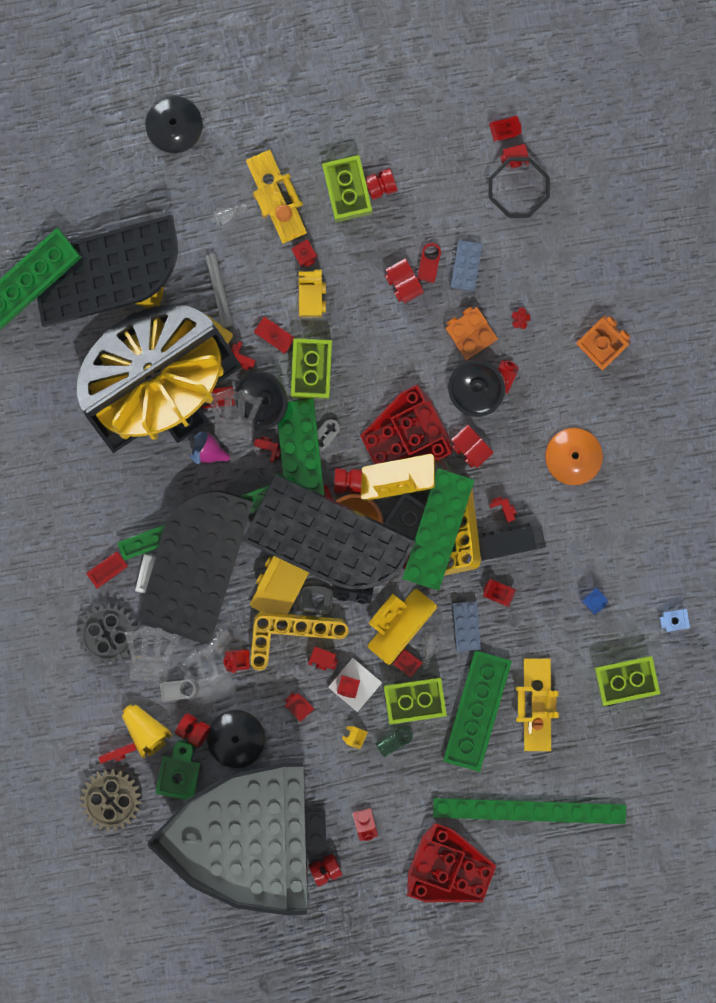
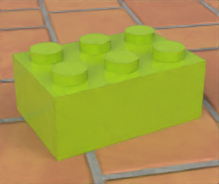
[322,155,372,223]
[291,338,332,400]
[594,656,660,706]
[384,677,447,725]

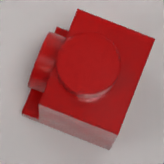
[500,144,530,169]
[308,646,339,671]
[337,675,360,699]

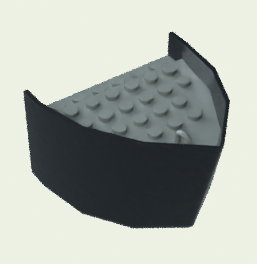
[148,758,326,915]

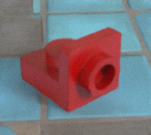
[284,692,314,722]

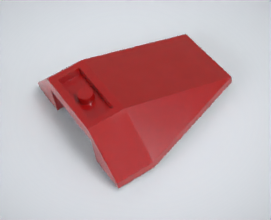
[360,384,452,465]
[407,823,497,902]

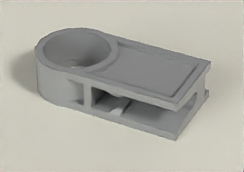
[160,679,200,701]

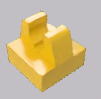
[342,726,368,750]

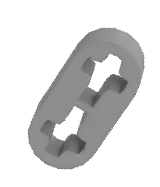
[318,419,340,452]

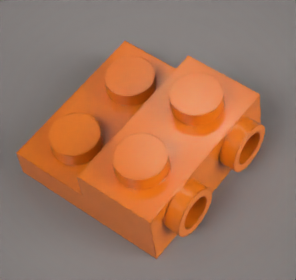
[445,306,498,361]
[576,315,632,371]

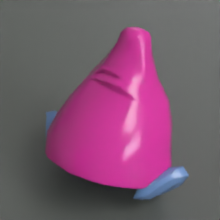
[189,431,230,464]

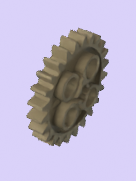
[79,768,142,832]

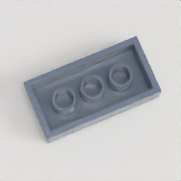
[450,240,482,293]
[453,602,481,651]

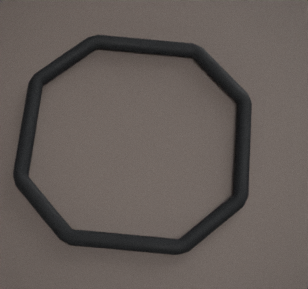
[489,157,550,218]

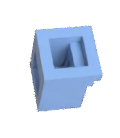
[660,609,690,632]

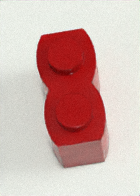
[384,258,424,304]
[451,425,494,469]

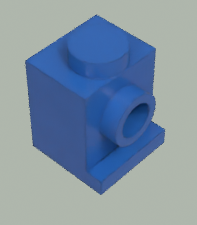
[581,588,608,615]

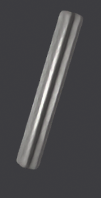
[206,254,232,328]

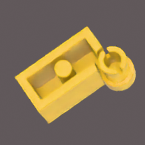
[299,269,326,318]

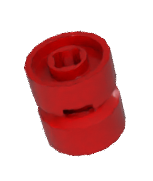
[365,168,398,201]
[334,468,362,494]
[175,713,211,748]
[308,853,343,887]

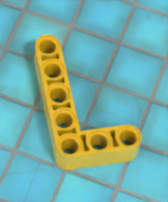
[444,488,481,576]
[250,612,348,670]

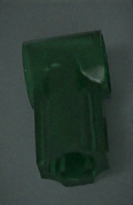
[375,726,413,758]

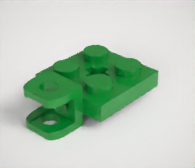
[155,740,201,800]

